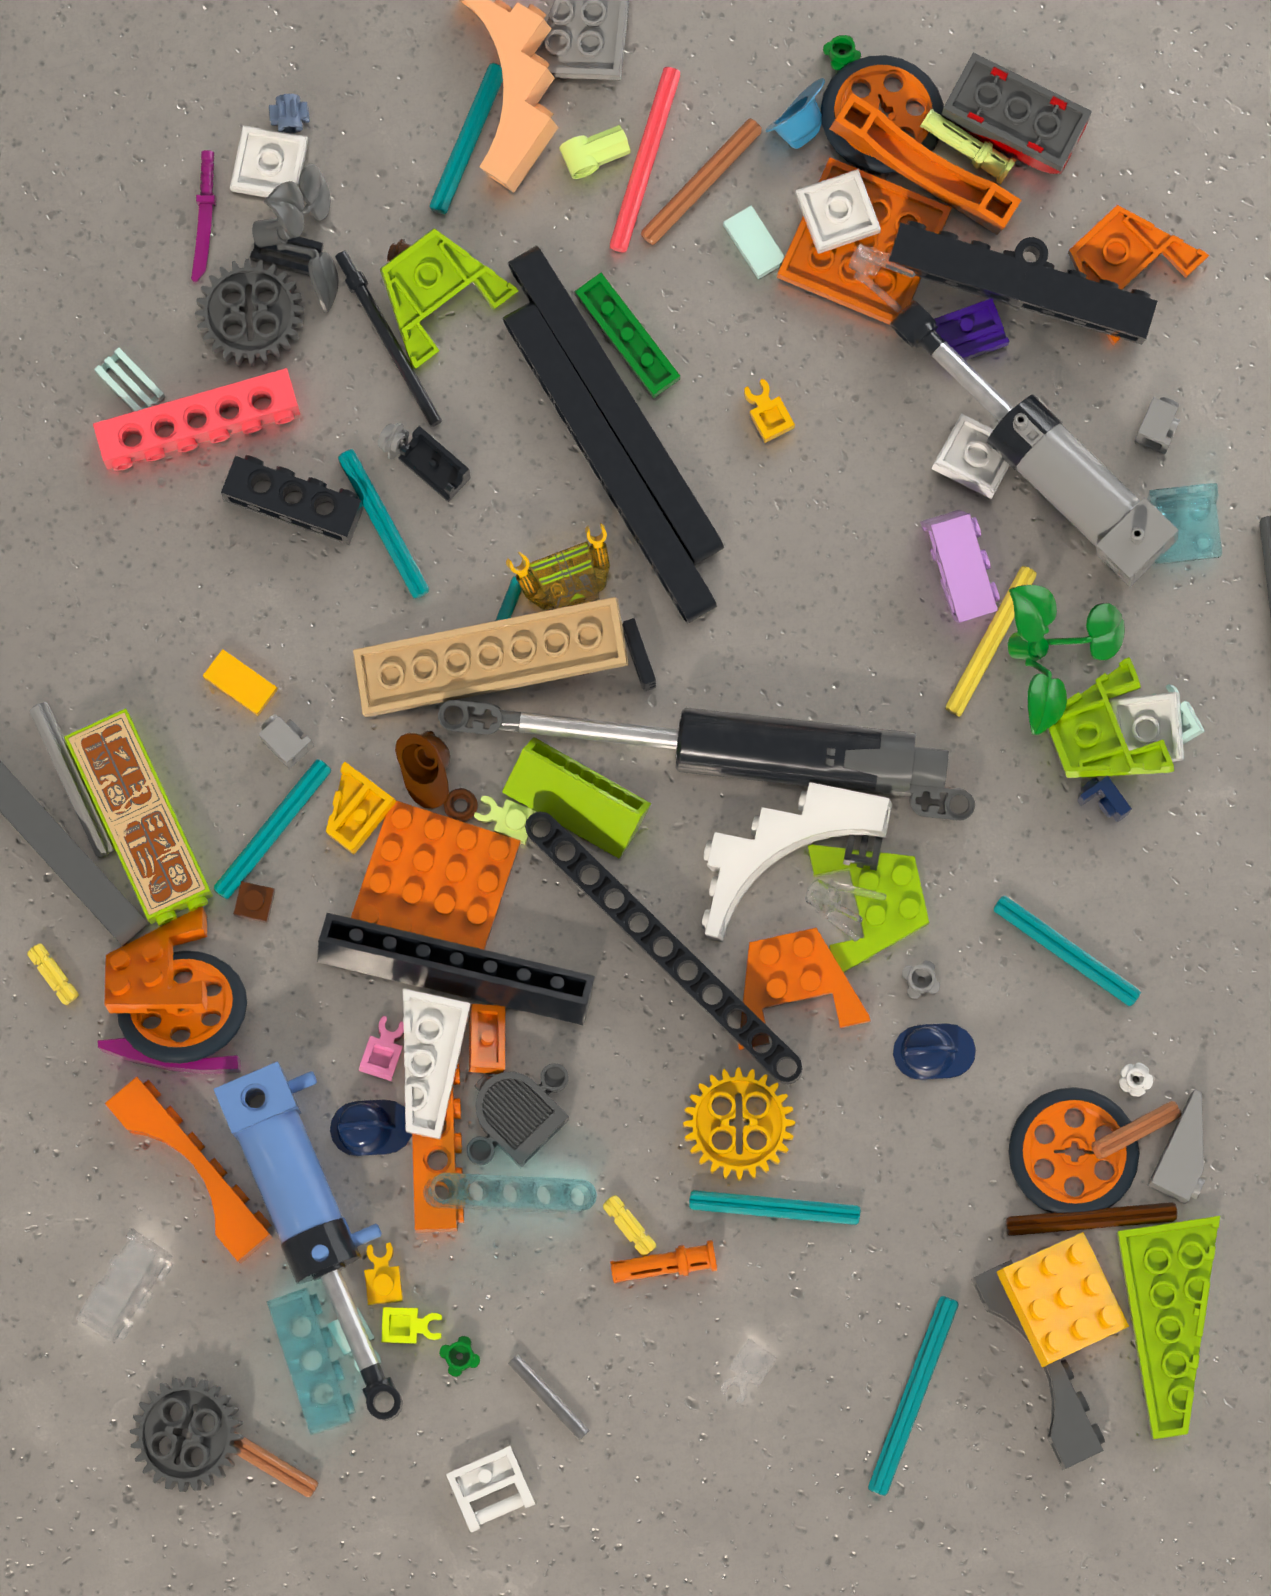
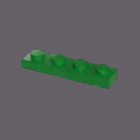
[574,273,680,399]

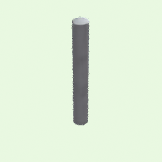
[508,1354,590,1440]

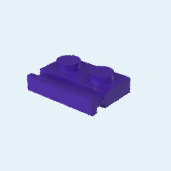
[934,299,1010,361]

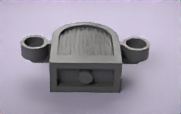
[467,1063,569,1168]

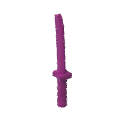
[191,150,216,282]

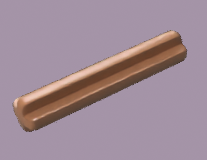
[1091,1101,1181,1159]
[234,1432,318,1497]

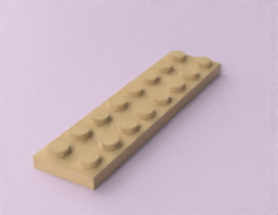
[353,597,629,717]

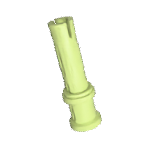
[920,109,1017,185]

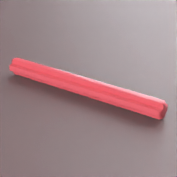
[610,67,680,253]

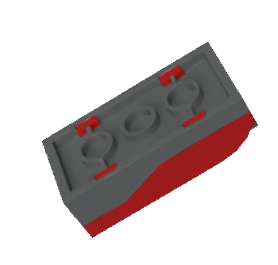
[942,52,1092,174]

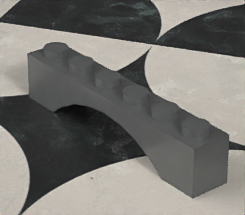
[971,1260,1105,1470]

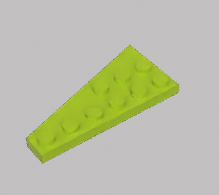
[1116,1216,1220,1440]

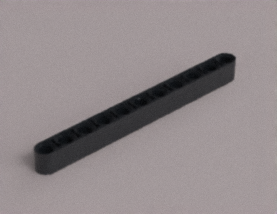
[508,245,724,565]
[502,301,717,624]
[525,811,803,1085]

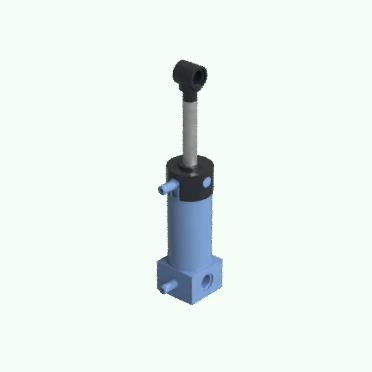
[213,1061,403,1421]

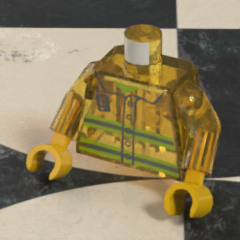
[506,523,610,611]

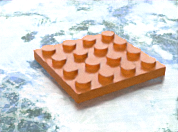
[777,157,952,325]
[351,800,521,950]

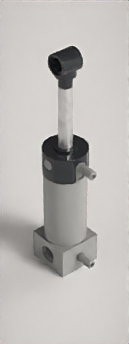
[890,300,1179,587]

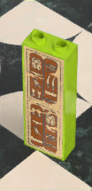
[64,708,213,926]

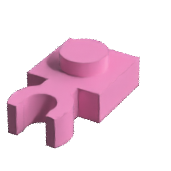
[359,1016,404,1081]

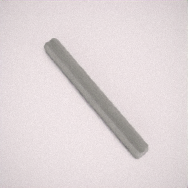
[30,702,114,858]

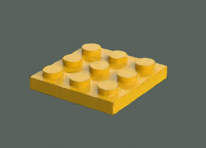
[996,1232,1129,1367]

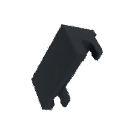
[398,426,471,502]

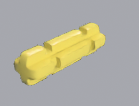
[27,943,79,1005]
[603,1195,656,1256]

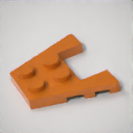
[1068,205,1209,346]
[104,906,207,1013]
[738,928,871,1051]

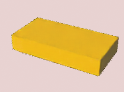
[203,649,278,716]

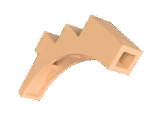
[459,0,559,193]

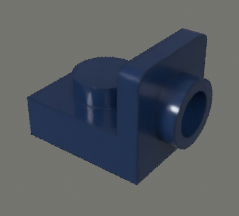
[1077,776,1132,822]

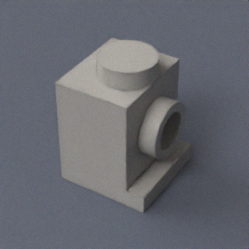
[1134,397,1180,454]
[259,714,314,769]

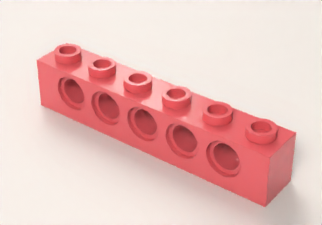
[93,368,300,471]

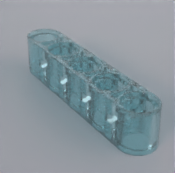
[423,1173,597,1214]

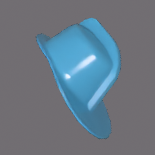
[765,78,825,149]

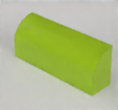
[502,737,652,859]

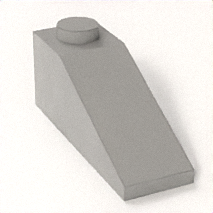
[1147,1089,1205,1204]

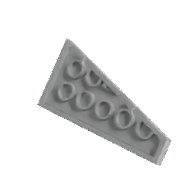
[535,0,629,80]

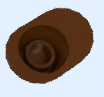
[395,731,451,809]

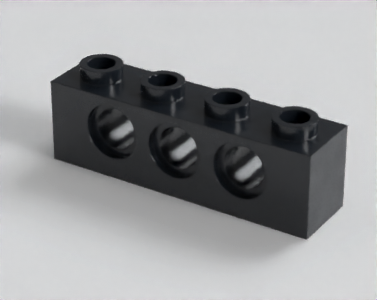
[221,455,363,545]

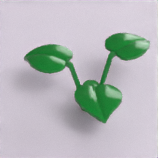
[1008,585,1125,735]

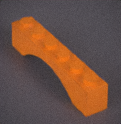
[829,93,1021,235]
[105,1077,272,1264]

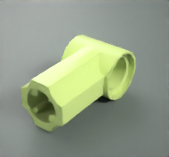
[559,125,631,179]

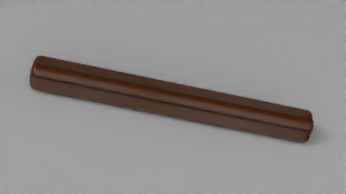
[1006,1202,1178,1236]

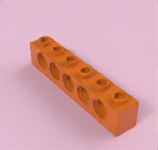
[412,1064,464,1233]

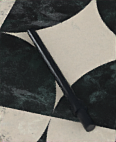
[335,250,442,427]

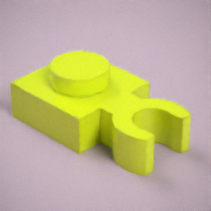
[381,1307,442,1344]

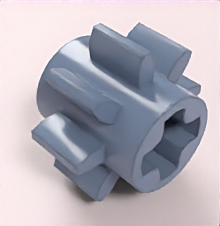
[269,94,310,134]

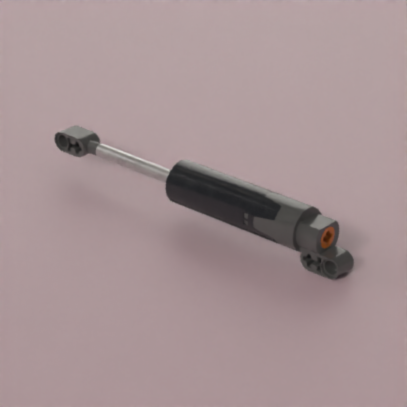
[438,699,975,820]

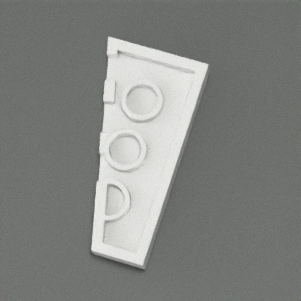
[403,989,471,1140]

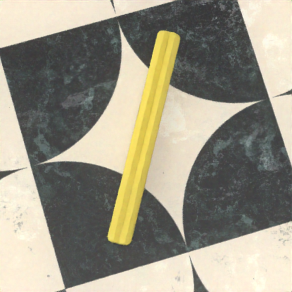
[945,566,1037,717]

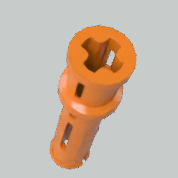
[610,1240,718,1284]

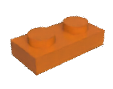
[469,1004,505,1074]

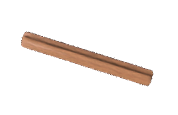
[641,118,762,245]

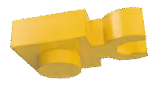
[744,379,795,443]
[364,1242,403,1305]

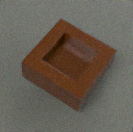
[233,881,275,923]

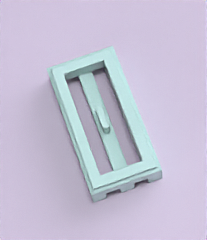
[94,347,165,412]

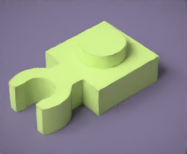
[474,796,536,845]

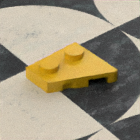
[326,762,396,855]

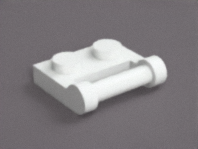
[446,1446,536,1533]

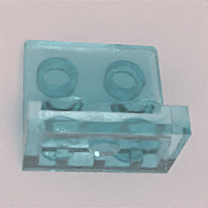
[1147,483,1222,564]

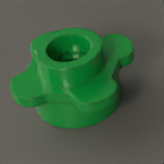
[823,35,861,70]
[439,1336,480,1377]

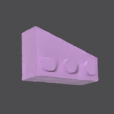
[920,510,1000,623]

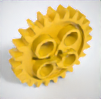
[683,1067,795,1181]

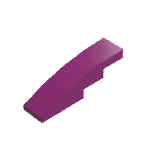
[98,1038,241,1074]

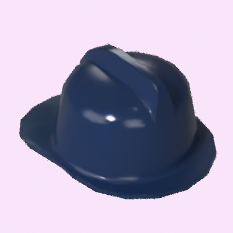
[893,1023,976,1080]
[330,1100,412,1156]

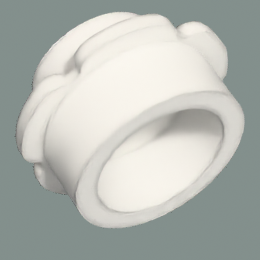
[1119,1063,1153,1097]

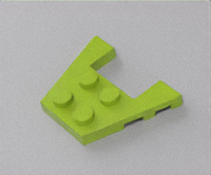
[380,228,518,369]
[1048,657,1175,778]
[807,845,929,973]

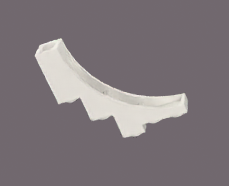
[702,782,893,942]

